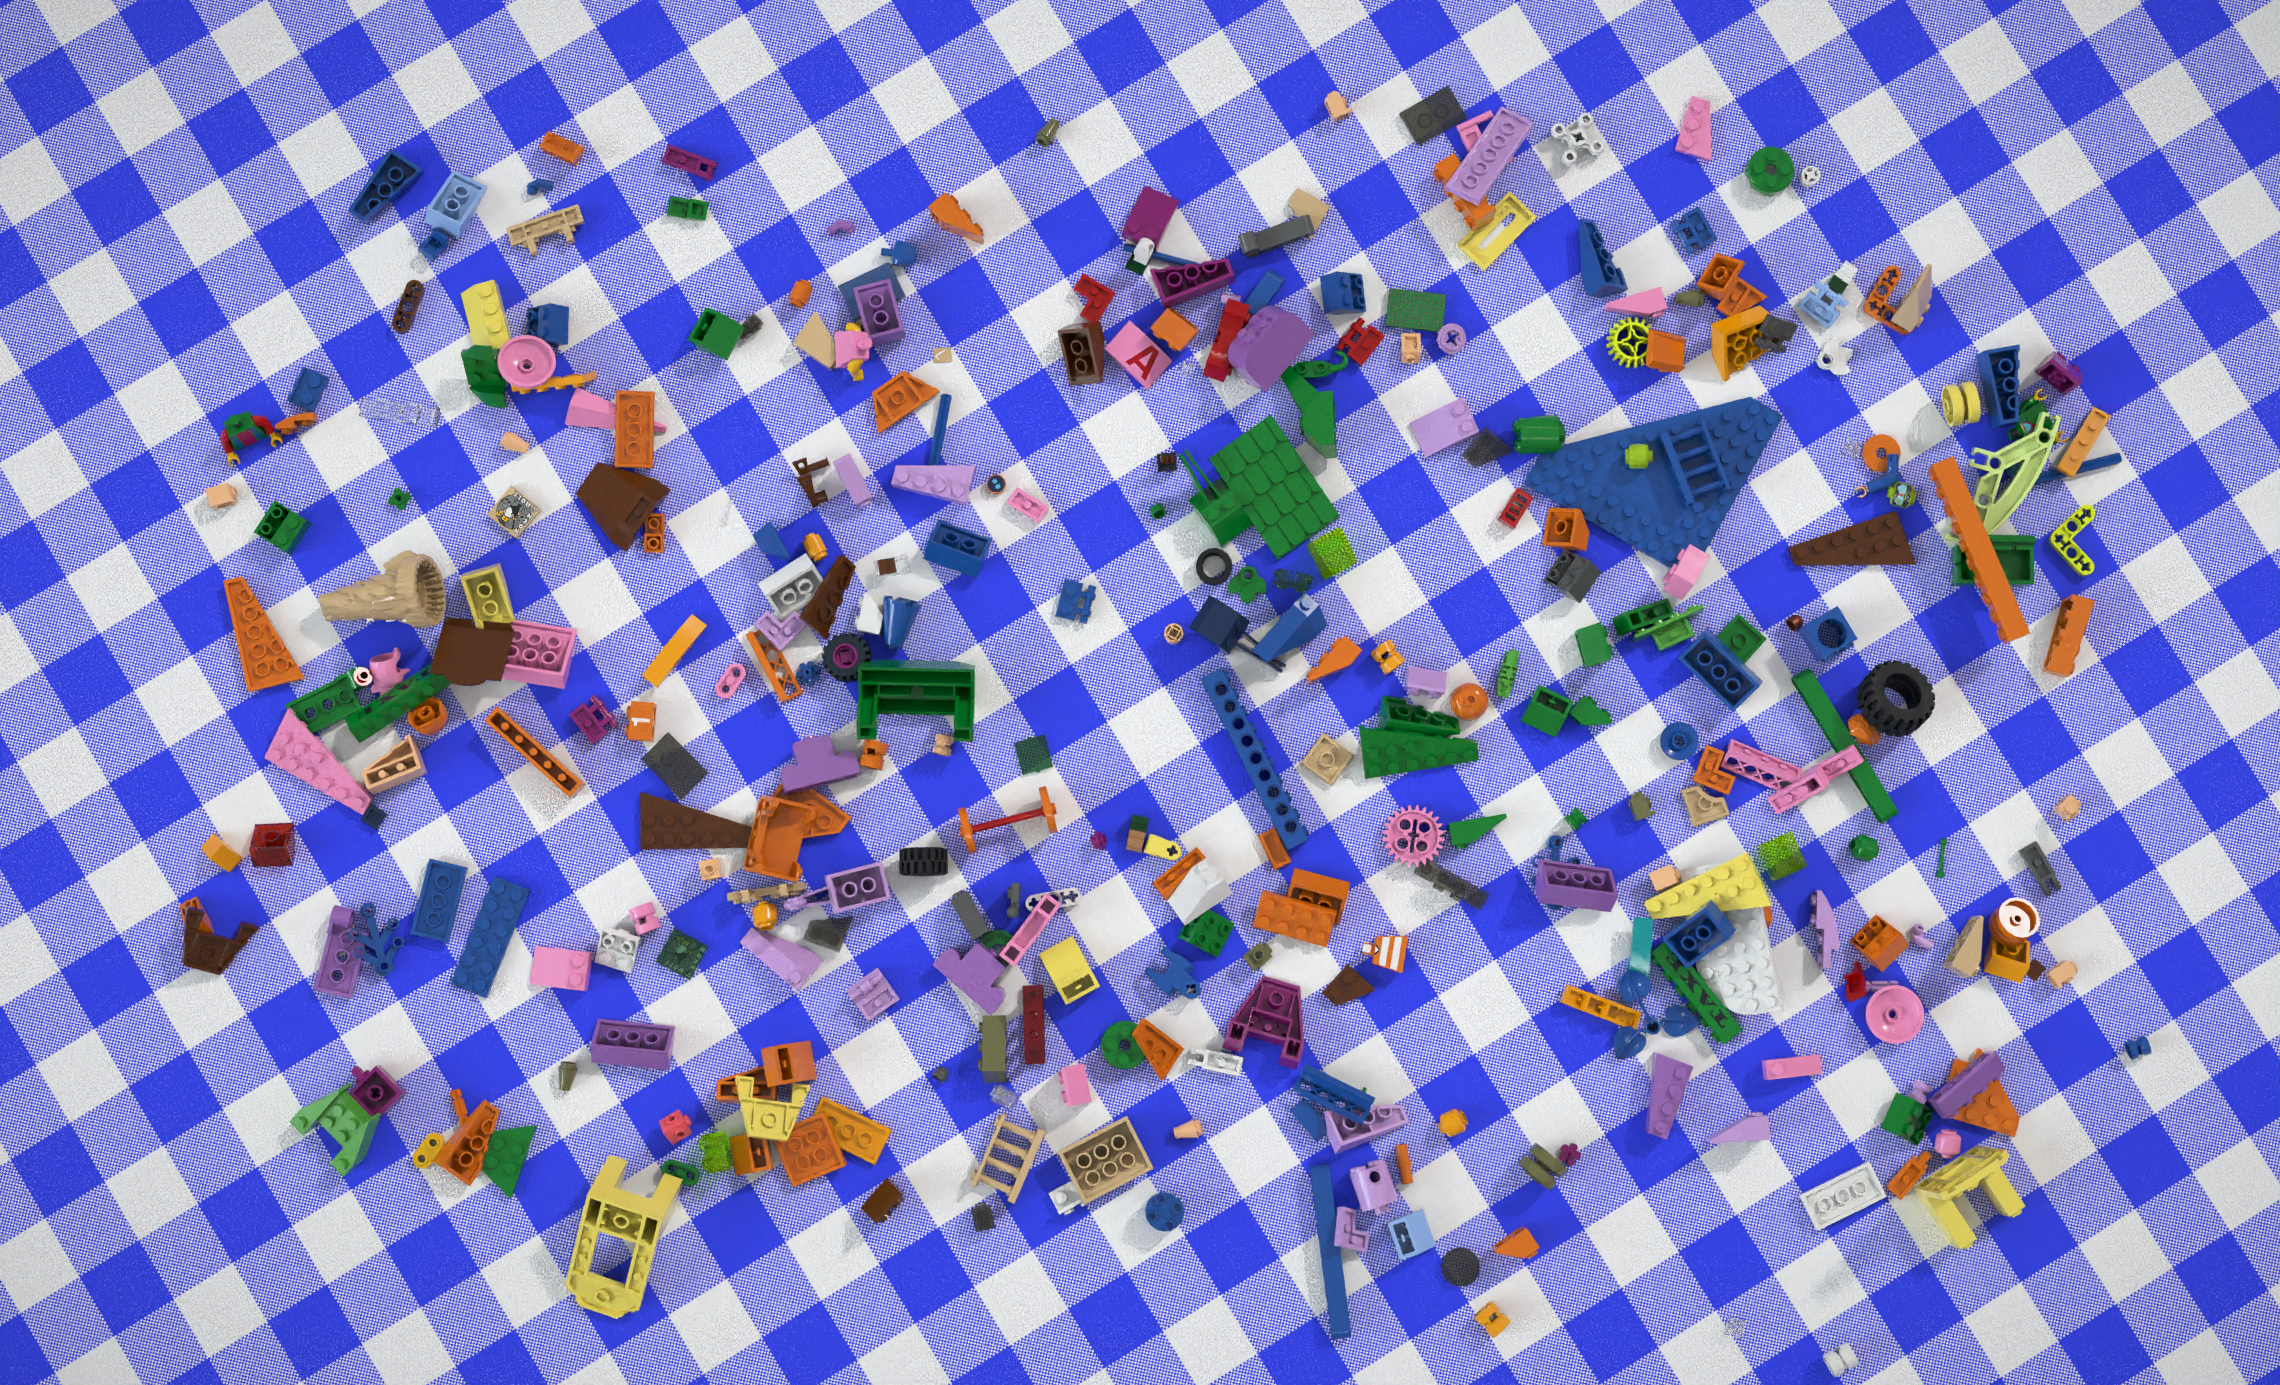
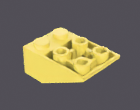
[1039,935,1100,1005]

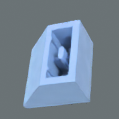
[1386,1209,1436,1260]

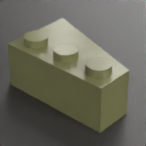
[978,1015,1007,1083]

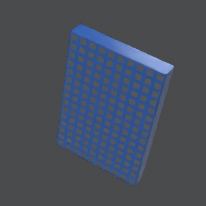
[838,262,906,321]

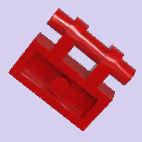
[1336,317,1385,367]

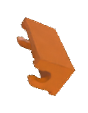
[539,131,585,166]

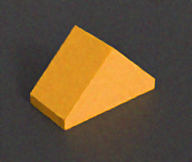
[201,833,243,873]

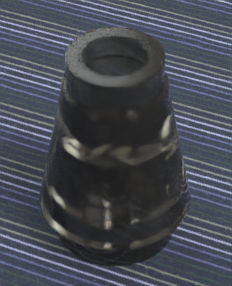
[740,313,764,341]

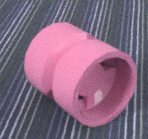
[629,902,661,936]

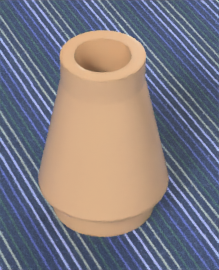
[500,431,530,454]
[1174,1119,1203,1139]

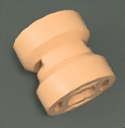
[1164,623,1183,644]
[932,734,954,756]

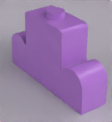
[780,734,861,796]
[932,942,1007,1015]

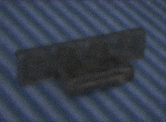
[1414,859,1489,910]

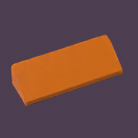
[1152,847,1206,901]

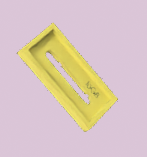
[1457,191,1537,272]

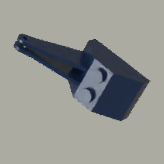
[1189,595,1286,673]

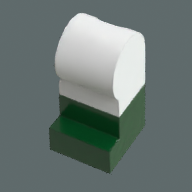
[1125,238,1154,276]
[1827,260,1858,295]

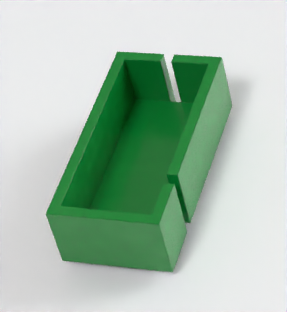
[1951,545,2034,587]

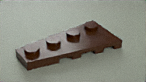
[799,555,856,640]

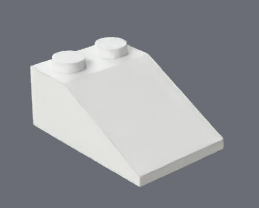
[1167,857,1233,925]

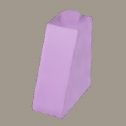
[833,453,874,508]

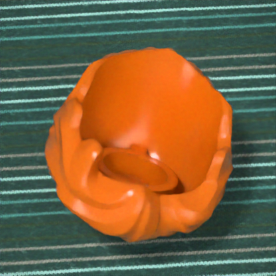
[1848,713,1881,746]

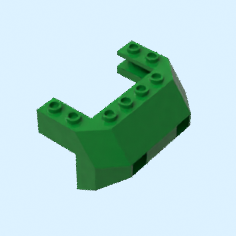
[856,660,975,742]

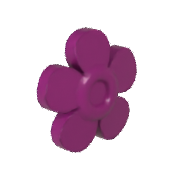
[1559,1143,1581,1166]

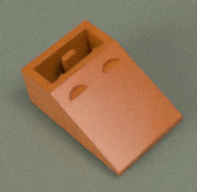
[928,192,984,244]
[1306,635,1362,685]
[761,1041,817,1087]

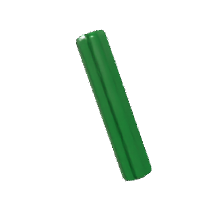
[1988,535,2036,546]

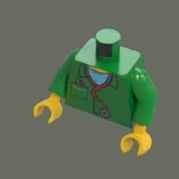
[2007,388,2068,445]

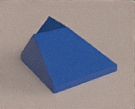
[753,522,792,562]

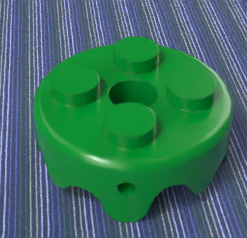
[1745,147,1795,197]
[1101,1021,1146,1069]

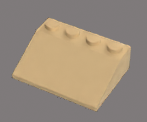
[1058,1115,1154,1205]

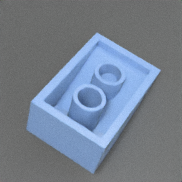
[425,170,487,239]

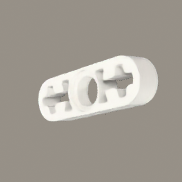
[1026,888,1081,912]

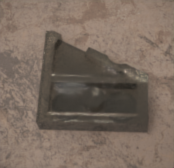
[1460,426,1513,468]

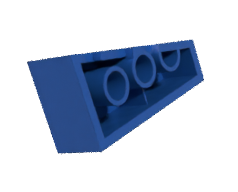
[348,148,424,225]
[1976,344,2020,429]

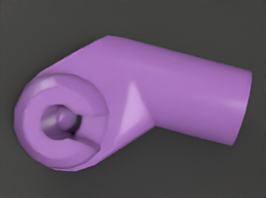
[826,219,855,236]

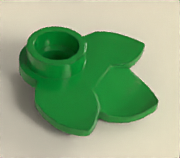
[1228,566,1266,604]

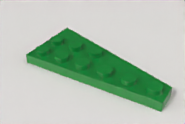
[1358,725,1479,779]

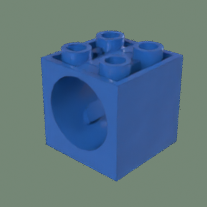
[1798,606,1858,662]

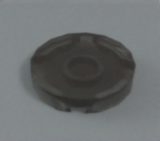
[1441,1247,1480,1287]

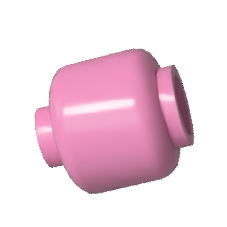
[1935,1129,1961,1159]

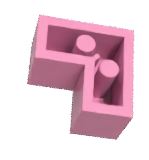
[1662,544,1710,600]

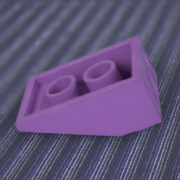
[853,278,906,347]

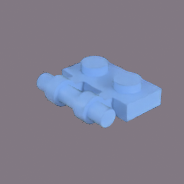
[1798,280,1849,329]

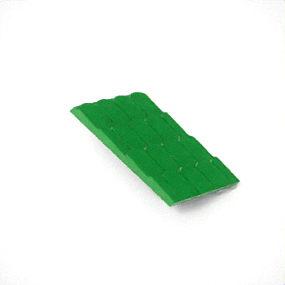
[1209,415,1340,561]

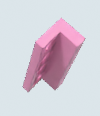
[1720,739,1802,791]

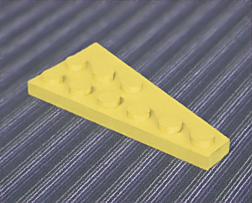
[1644,852,1773,919]

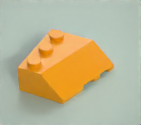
[1711,305,1773,382]

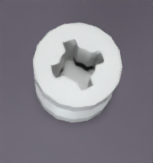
[1799,166,1821,188]

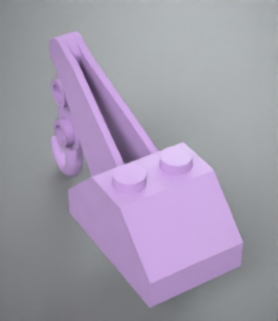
[782,861,891,914]

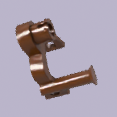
[792,456,830,508]

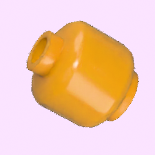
[752,901,778,931]
[1438,1109,1468,1137]

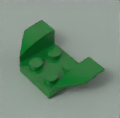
[461,345,507,408]

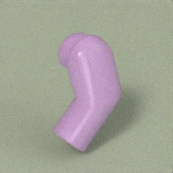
[1910,924,1934,951]

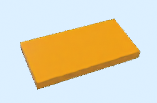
[813,1096,892,1165]

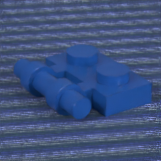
[1670,206,1717,255]
[1055,579,1096,624]

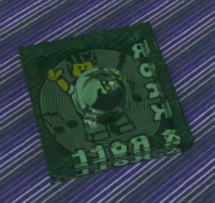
[656,928,709,980]

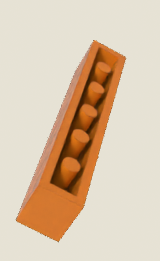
[484,706,586,799]

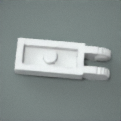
[1187,1047,1244,1077]

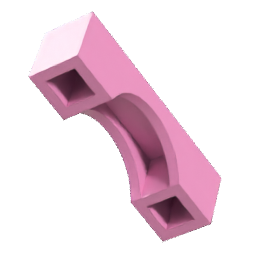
[999,893,1062,967]

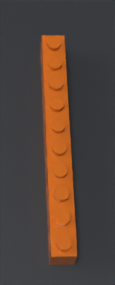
[1928,456,2030,644]

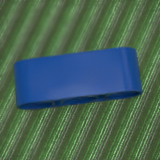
[1244,269,1285,318]

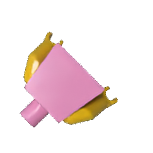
[835,322,872,381]

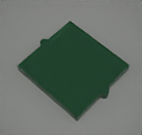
[1014,734,1053,775]

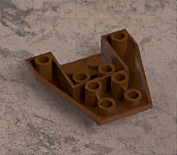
[576,462,671,552]

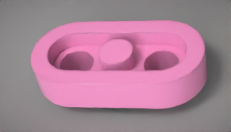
[715,663,746,699]

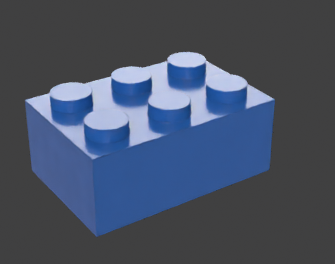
[1662,900,1736,968]

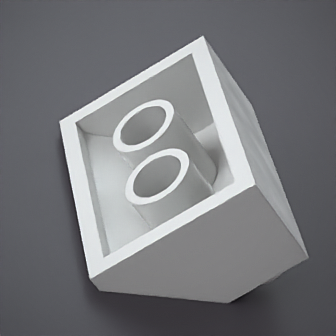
[758,553,823,621]

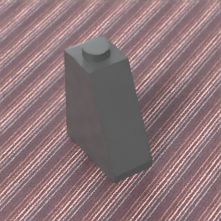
[950,890,991,941]

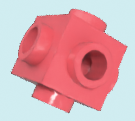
[659,1110,692,1145]

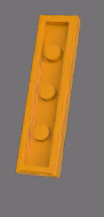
[2056,407,2111,479]

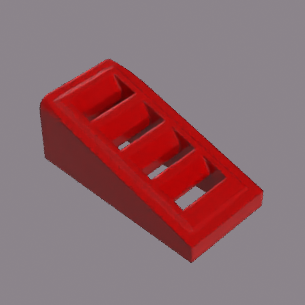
[1497,488,1534,530]

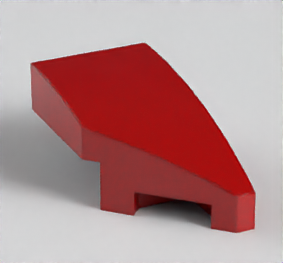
[1843,961,1867,1002]

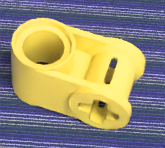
[1143,834,1181,861]

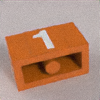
[625,701,657,742]

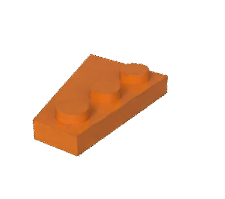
[1132,1018,1184,1081]

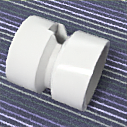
[1822,1342,1859,1378]

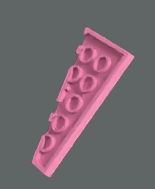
[264,708,374,815]

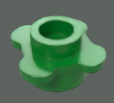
[388,488,411,510]

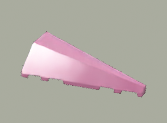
[565,387,668,433]

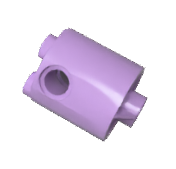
[1349,1159,1399,1215]

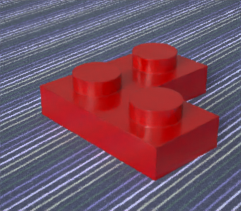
[1073,273,1116,322]

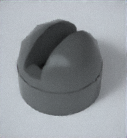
[932,1066,949,1083]

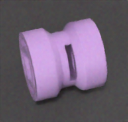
[1907,1080,1932,1105]

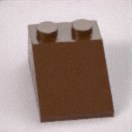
[1057,321,1105,385]

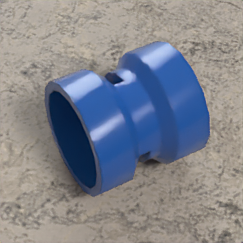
[2125,1036,2151,1060]

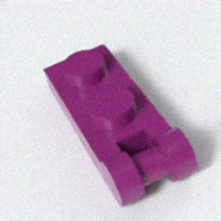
[661,144,718,182]

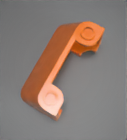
[744,795,816,883]

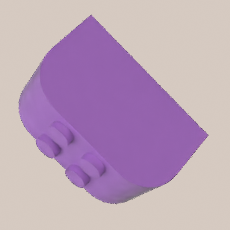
[1228,305,1315,392]

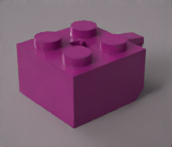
[349,1065,407,1120]

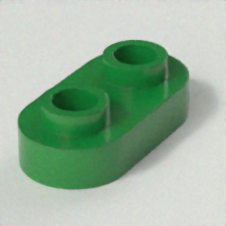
[661,1159,700,1186]

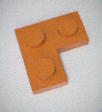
[1692,745,1736,795]

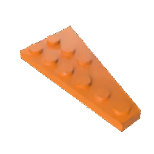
[223,576,306,692]

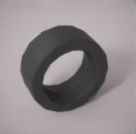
[1196,548,1232,585]

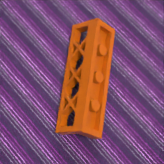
[746,630,803,704]

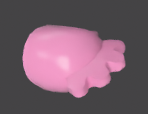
[369,647,410,696]

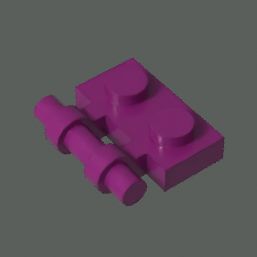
[569,695,619,745]

